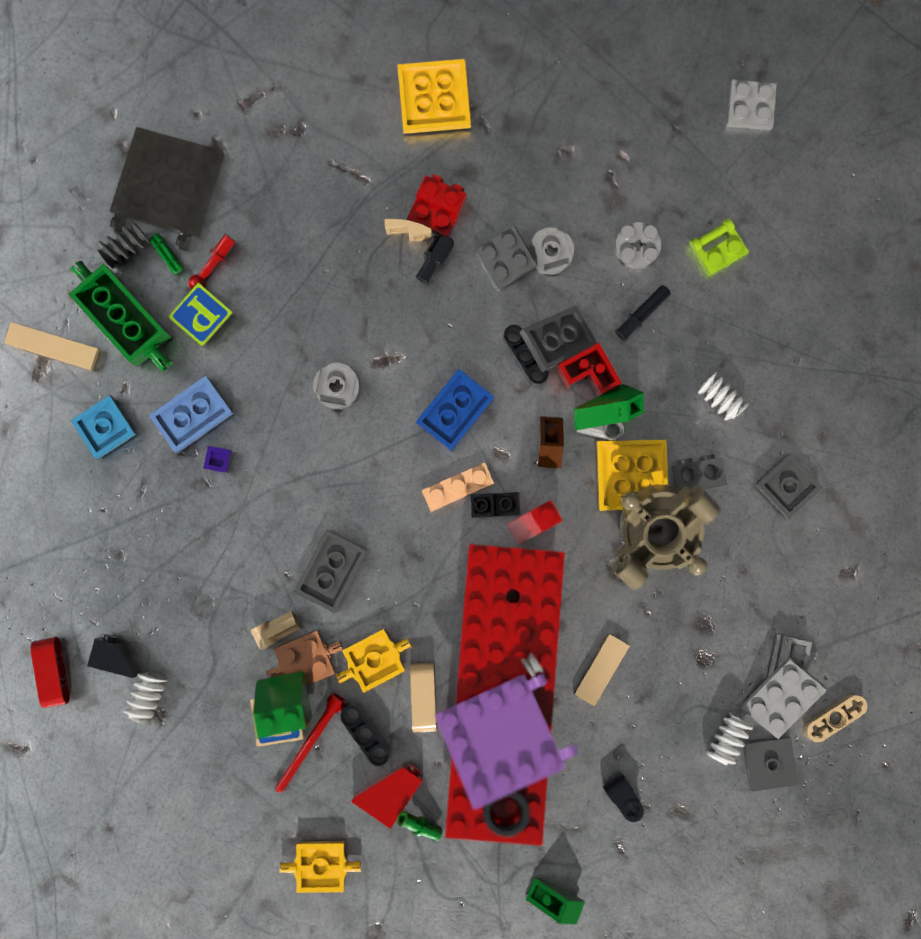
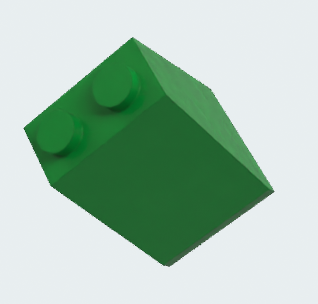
[252,671,313,739]

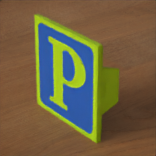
[168,283,233,347]

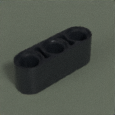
[503,324,549,387]
[340,702,391,766]

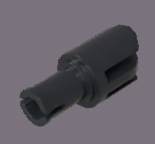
[415,235,454,284]

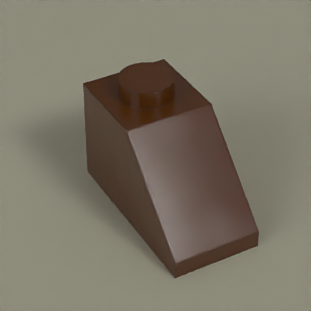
[538,416,564,468]

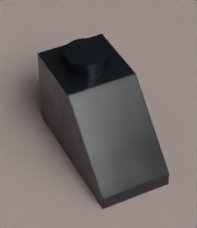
[87,634,141,678]

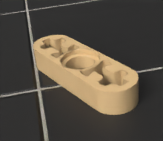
[804,694,867,742]

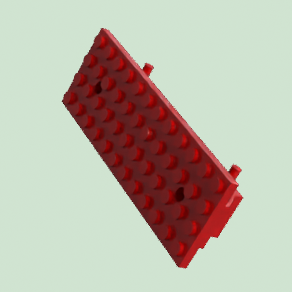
[445,544,565,846]

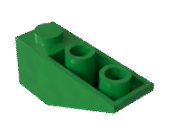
[574,384,644,430]

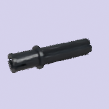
[615,285,671,341]

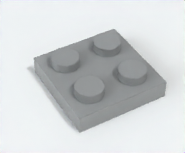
[726,79,777,131]

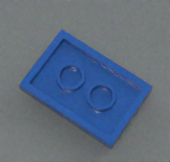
[416,369,495,452]

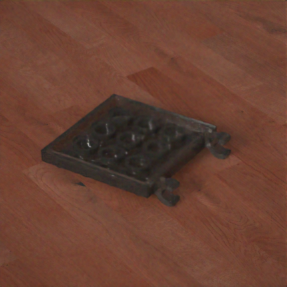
[110,127,225,251]

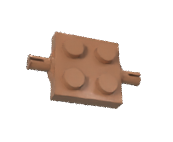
[266,629,343,686]

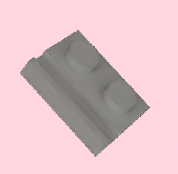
[768,634,812,677]

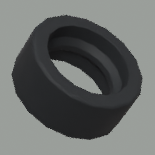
[483,790,530,837]

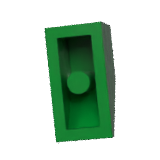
[526,877,585,925]

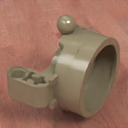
[613,484,721,590]

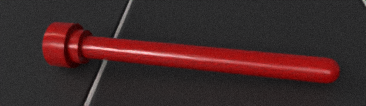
[275,692,347,793]

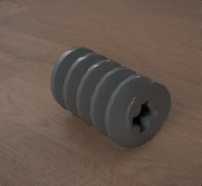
[98,220,151,269]

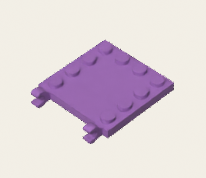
[434,674,579,810]

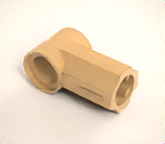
[250,611,301,651]

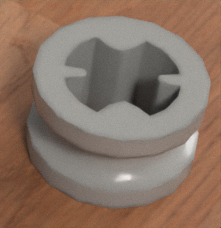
[521,653,543,678]

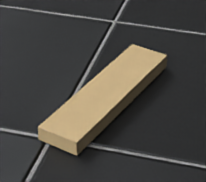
[4,322,100,371]

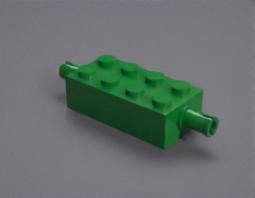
[68,261,173,372]

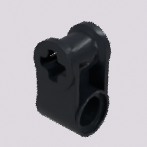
[602,773,644,822]

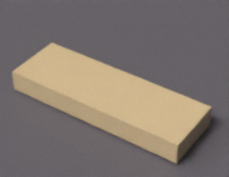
[573,634,630,707]

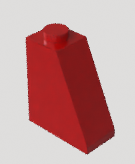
[507,500,563,544]
[351,763,423,829]

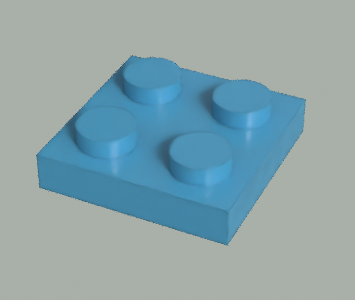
[70,395,137,459]

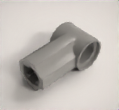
[576,422,624,441]

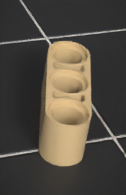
[410,663,437,732]

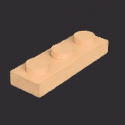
[422,463,494,512]

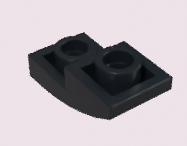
[471,492,521,518]

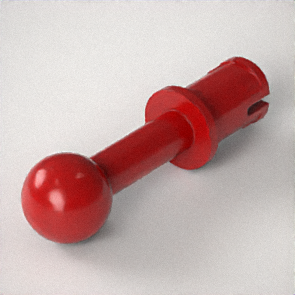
[188,234,236,290]

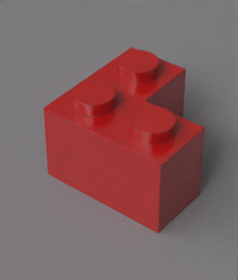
[556,343,622,397]

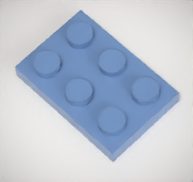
[149,375,234,454]

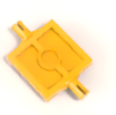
[336,628,412,693]
[279,841,361,893]

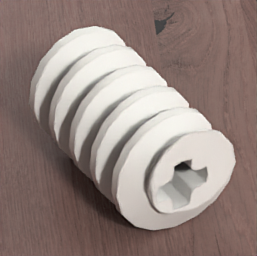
[698,371,750,421]
[123,672,168,725]
[706,712,753,766]

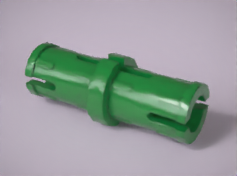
[397,811,442,841]

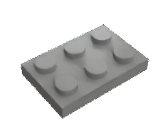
[741,656,827,739]

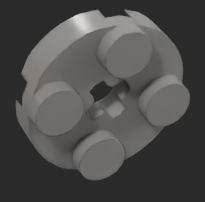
[615,222,661,269]
[529,227,574,274]
[313,363,360,409]

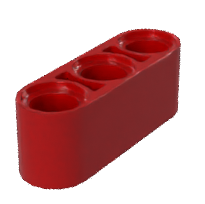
[30,637,70,708]

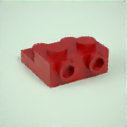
[407,174,467,236]

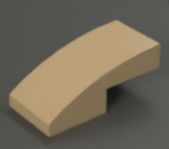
[384,219,432,242]

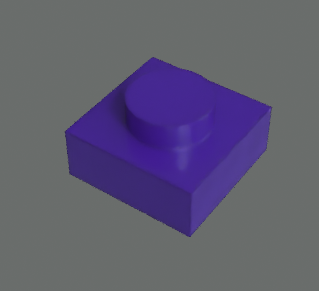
[203,446,232,473]

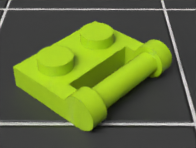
[689,218,749,277]

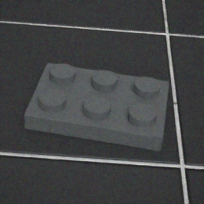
[520,306,597,372]
[294,530,368,613]

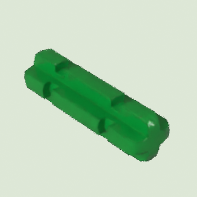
[149,233,184,275]

